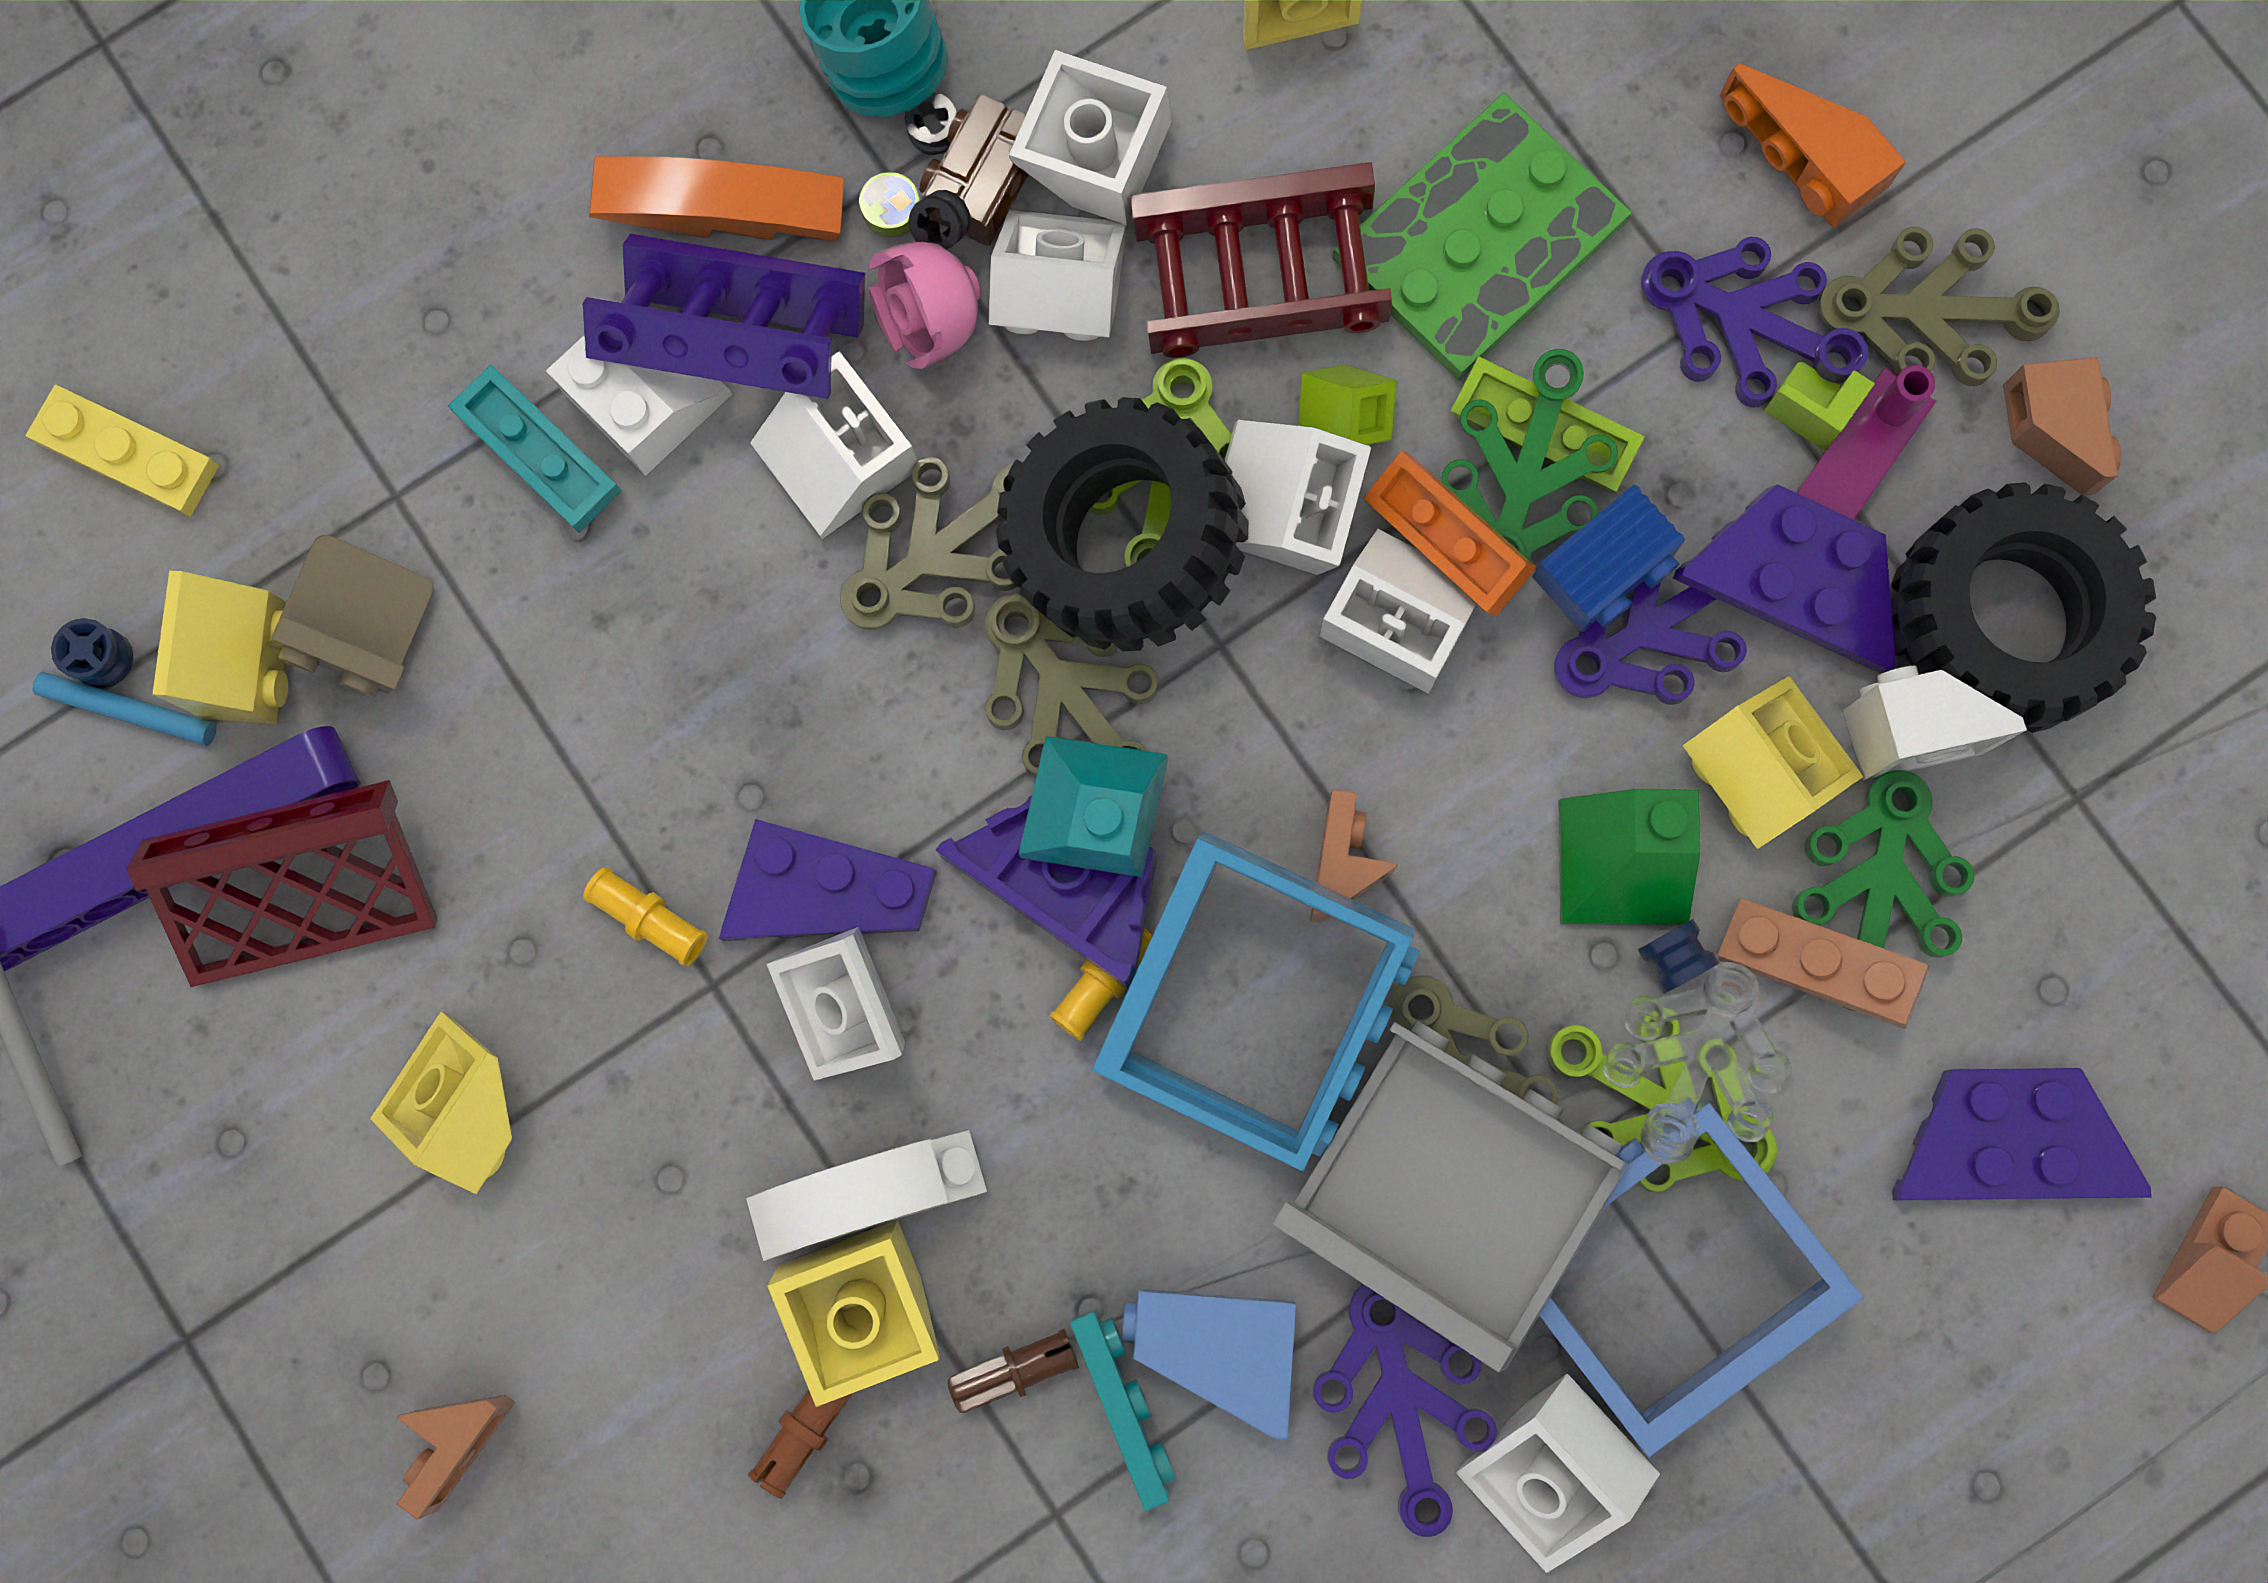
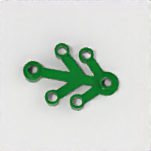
[1442,349,1618,562]
[1792,770,1974,1011]

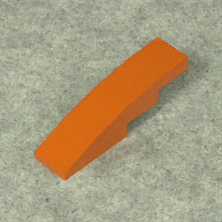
[589,156,844,242]

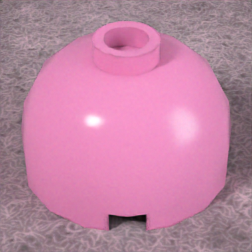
[868,242,981,369]

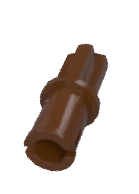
[948,1329,1079,1413]

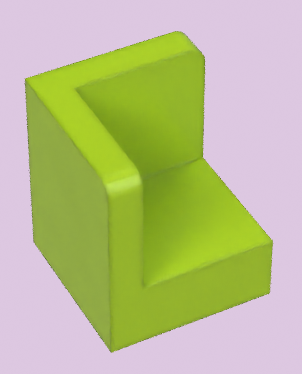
[1764,362,1875,451]
[1298,365,1397,445]

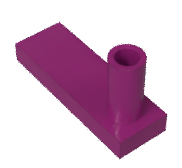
[1796,365,1936,520]

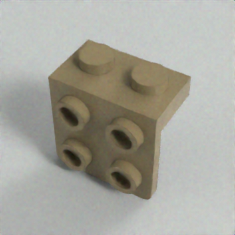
[268,535,433,698]

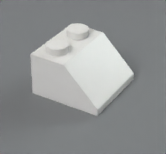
[1009,50,1172,225]
[989,210,1127,341]
[546,336,733,476]
[1843,666,2026,781]
[1456,1373,1660,1573]

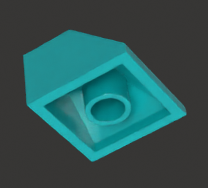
[1018,736,1169,877]

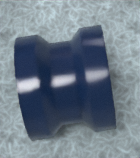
[51,618,134,689]
[1638,919,1719,994]

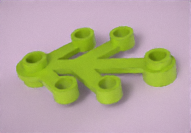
[1089,358,1232,567]
[1547,1009,1777,1192]

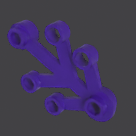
[1641,237,1868,407]
[1554,581,1747,705]
[1313,1284,1497,1537]

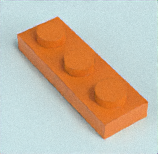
[1363,450,1537,616]

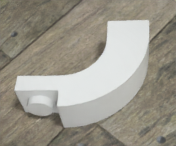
[746,1130,987,1261]

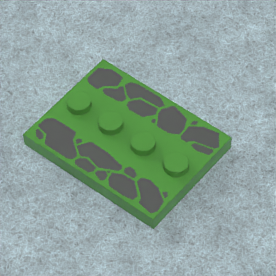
[1332,92,1632,381]

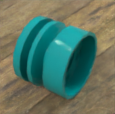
[799,0,948,117]

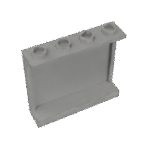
[1272,1021,1629,1372]

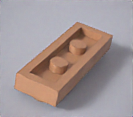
[1717,898,1929,1029]

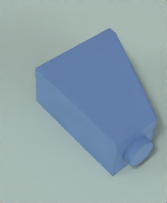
[1122,1289,1296,1439]

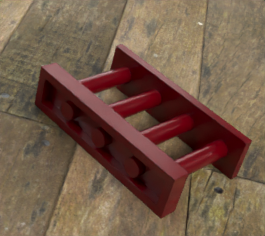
[1130,162,1392,358]

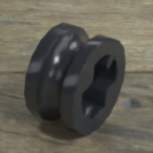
[904,93,957,155]
[908,190,971,250]

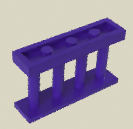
[582,233,865,399]

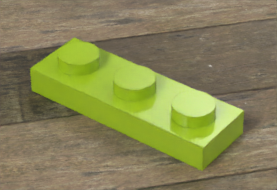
[1450,356,1645,495]

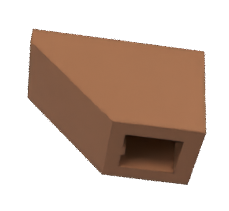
[2003,357,2121,495]

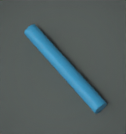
[32,672,216,746]

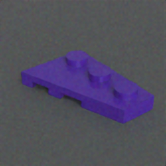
[718,819,937,941]

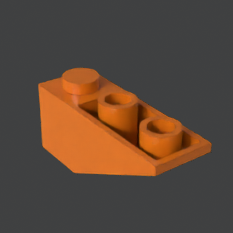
[1719,63,1906,229]

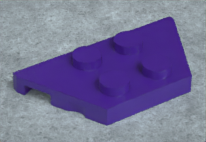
[1672,484,1896,673]
[936,795,1158,989]
[1892,1068,2152,1200]

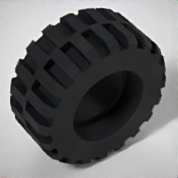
[996,397,1249,652]
[1891,482,2156,733]

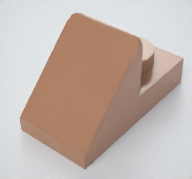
[1310,789,1398,923]
[2152,1187,2268,1334]
[396,1395,515,1520]

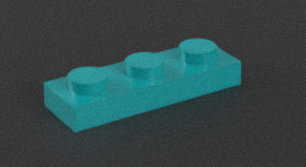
[448,364,622,533]
[1070,1309,1177,1511]

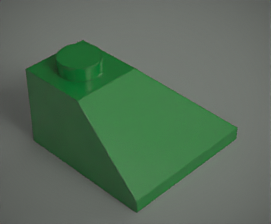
[1558,789,1700,926]

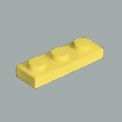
[25,384,220,517]

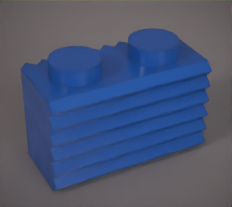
[1532,485,1685,632]

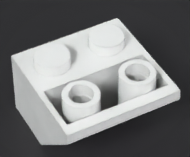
[750,351,918,539]
[1225,420,1371,575]
[1319,529,1477,694]

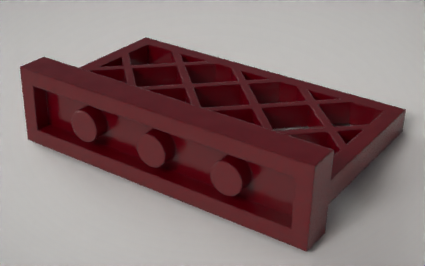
[126,780,437,987]

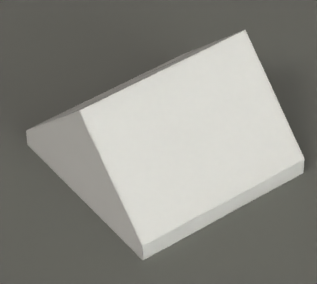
[766,927,905,1081]

